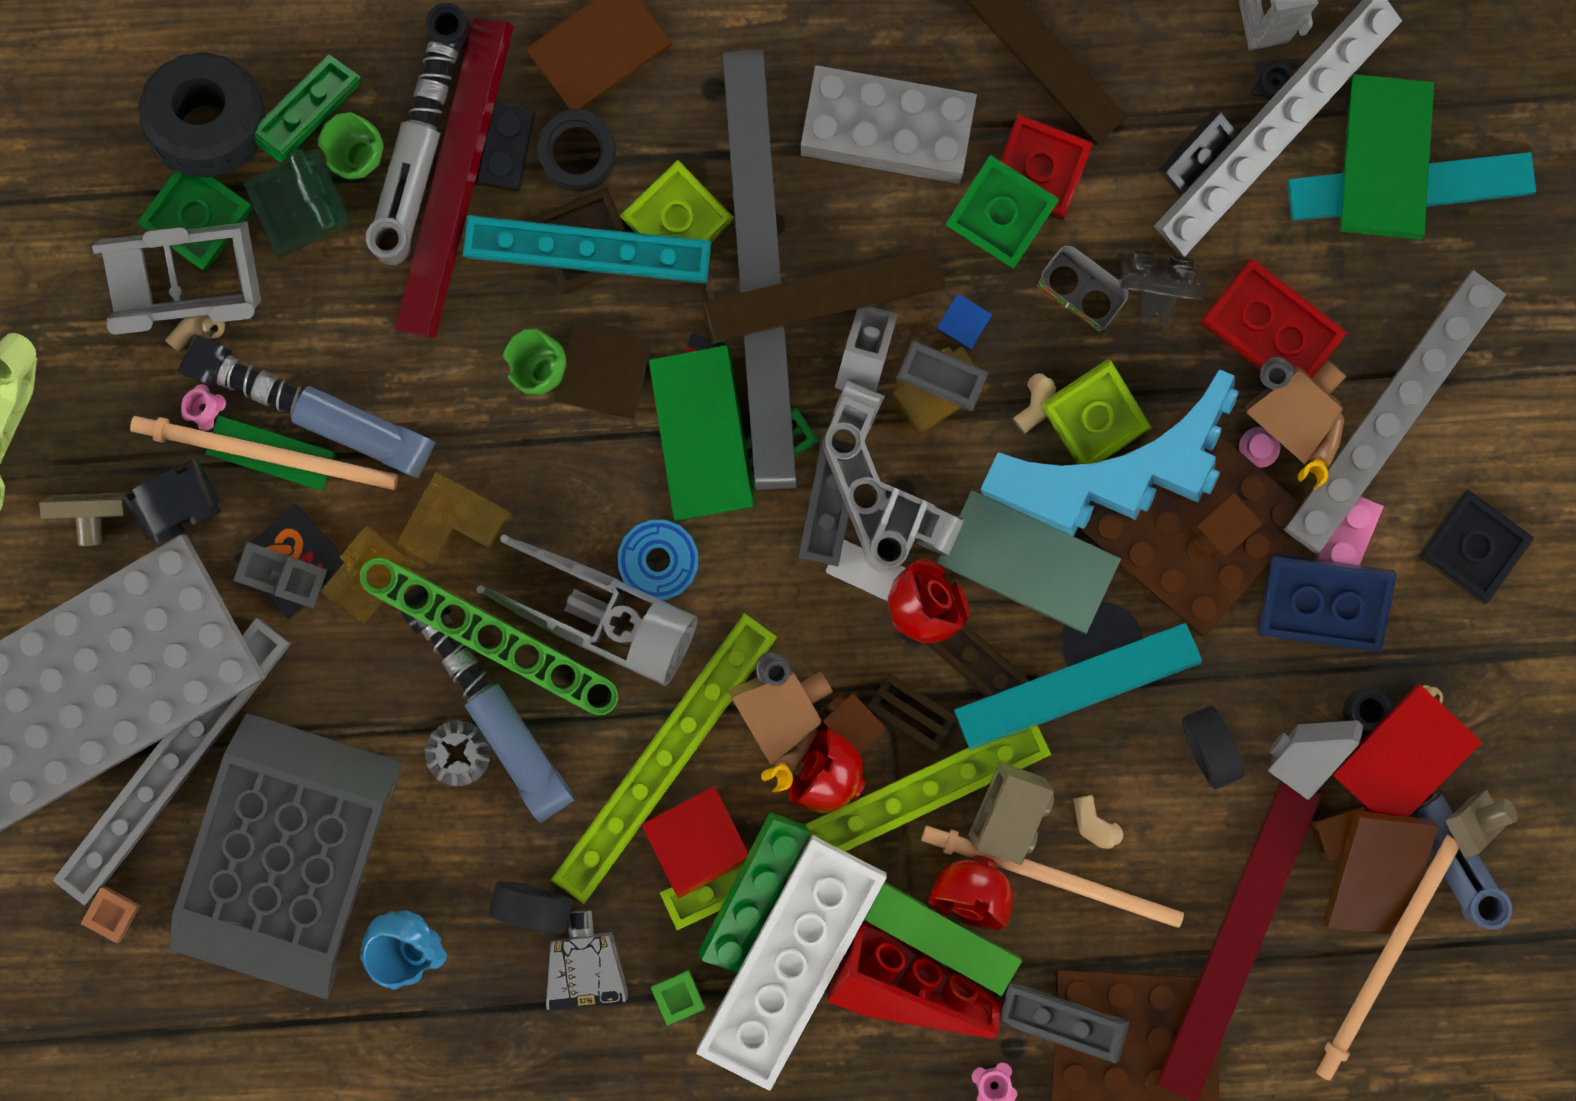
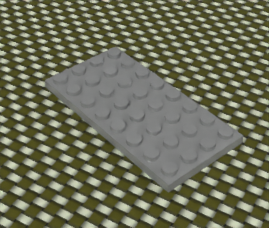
[0,535,266,832]

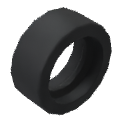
[537,109,616,191]
[1182,706,1245,790]
[488,881,572,933]

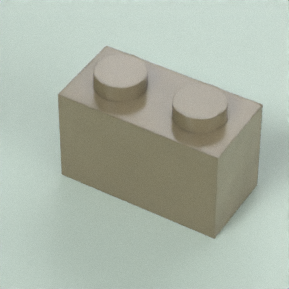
[968,762,1054,865]

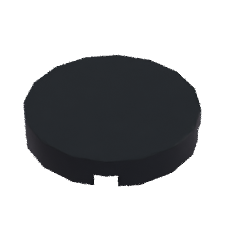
[1060,603,1143,667]

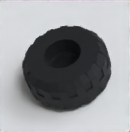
[138,52,266,178]

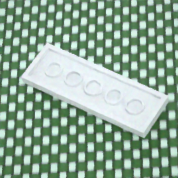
[696,835,887,1091]

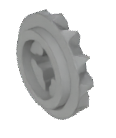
[424,720,491,786]

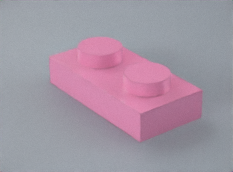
[1315,496,1384,565]

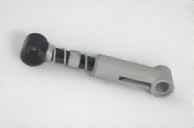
[366,3,471,265]

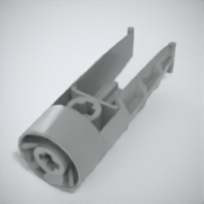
[476,535,698,686]

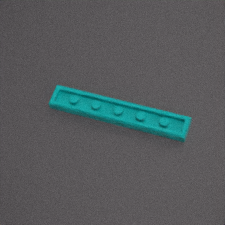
[1287,152,1536,222]
[463,215,712,284]
[954,623,1202,751]

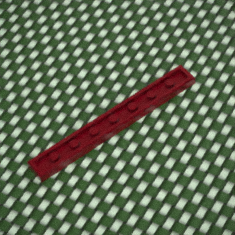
[395,18,514,339]
[1156,780,1322,1101]

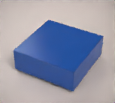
[936,294,992,351]

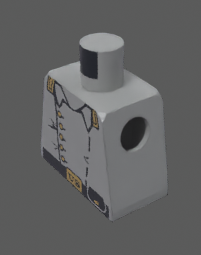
[546,910,629,1010]

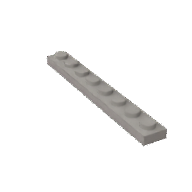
[1154,0,1402,257]
[1283,270,1506,554]
[52,618,292,906]

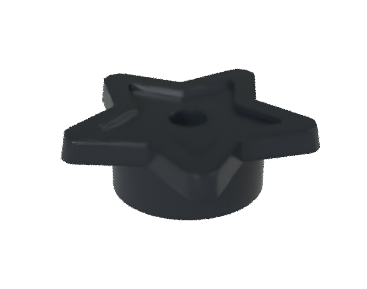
[1251,58,1293,100]

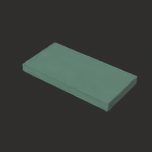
[937,490,1121,634]

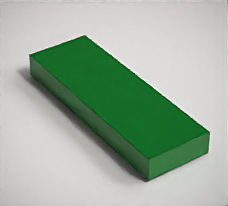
[254,54,361,163]
[205,415,337,492]

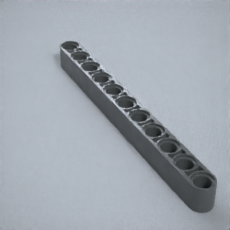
[723,49,797,491]

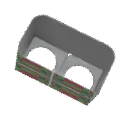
[1037,246,1129,332]

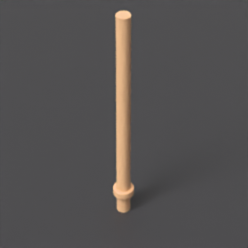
[130,416,398,490]
[921,825,1184,928]
[1316,834,1459,1081]

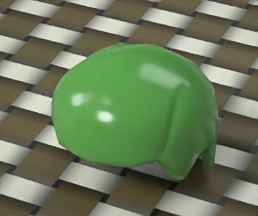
[318,112,384,180]
[503,329,566,395]

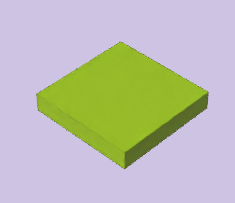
[620,160,735,242]
[1040,359,1152,465]

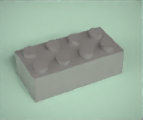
[801,65,977,184]

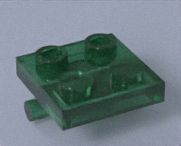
[243,149,353,258]

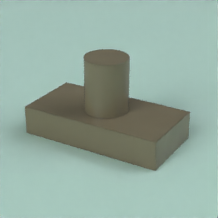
[39,492,132,546]
[1445,790,1518,859]

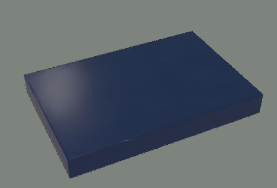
[1257,553,1397,652]

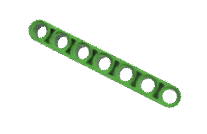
[360,556,618,715]

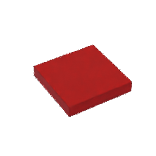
[1000,114,1093,220]
[641,786,749,898]

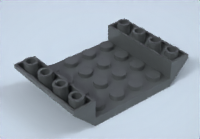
[170,713,404,999]

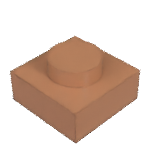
[81,886,141,943]

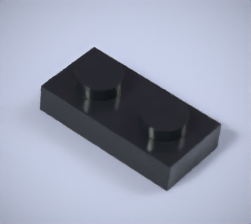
[478,103,535,192]
[1158,110,1238,197]

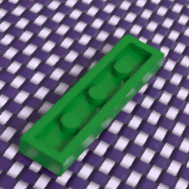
[698,812,810,973]

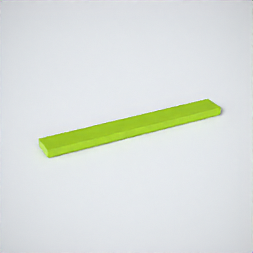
[551,613,778,904]

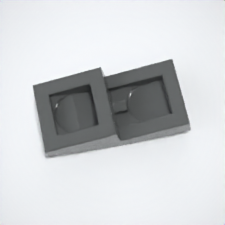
[232,541,327,609]

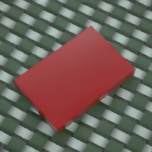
[1199,258,1348,377]
[1332,683,1482,817]

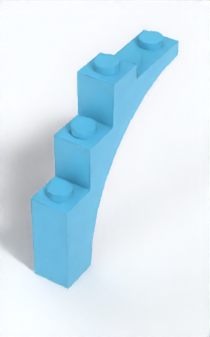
[981,369,1239,537]

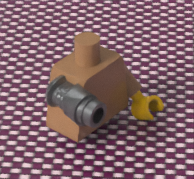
[1245,357,1347,490]
[727,652,833,793]

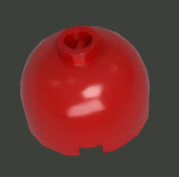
[887,559,970,643]
[788,728,865,813]
[928,855,1014,930]

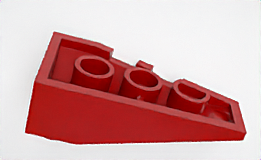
[827,920,1001,1039]

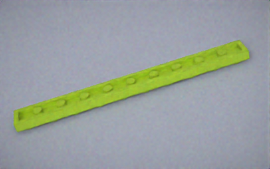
[660,725,1051,930]

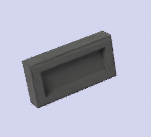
[896,340,989,412]

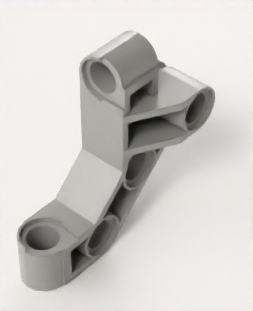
[823,380,965,572]

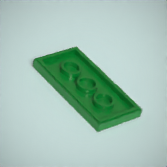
[1339,74,1434,240]
[649,345,756,521]

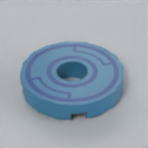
[618,520,699,600]

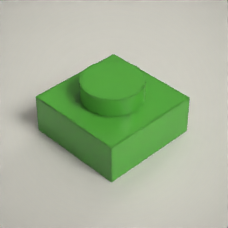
[651,969,706,1026]

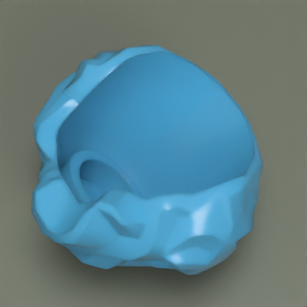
[359,911,447,990]

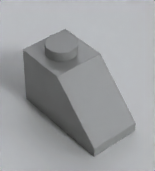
[835,306,898,392]
[1268,720,1364,800]

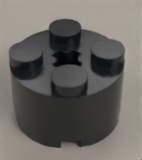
[123,458,221,545]

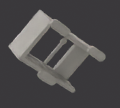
[1239,0,1319,51]
[92,221,261,335]

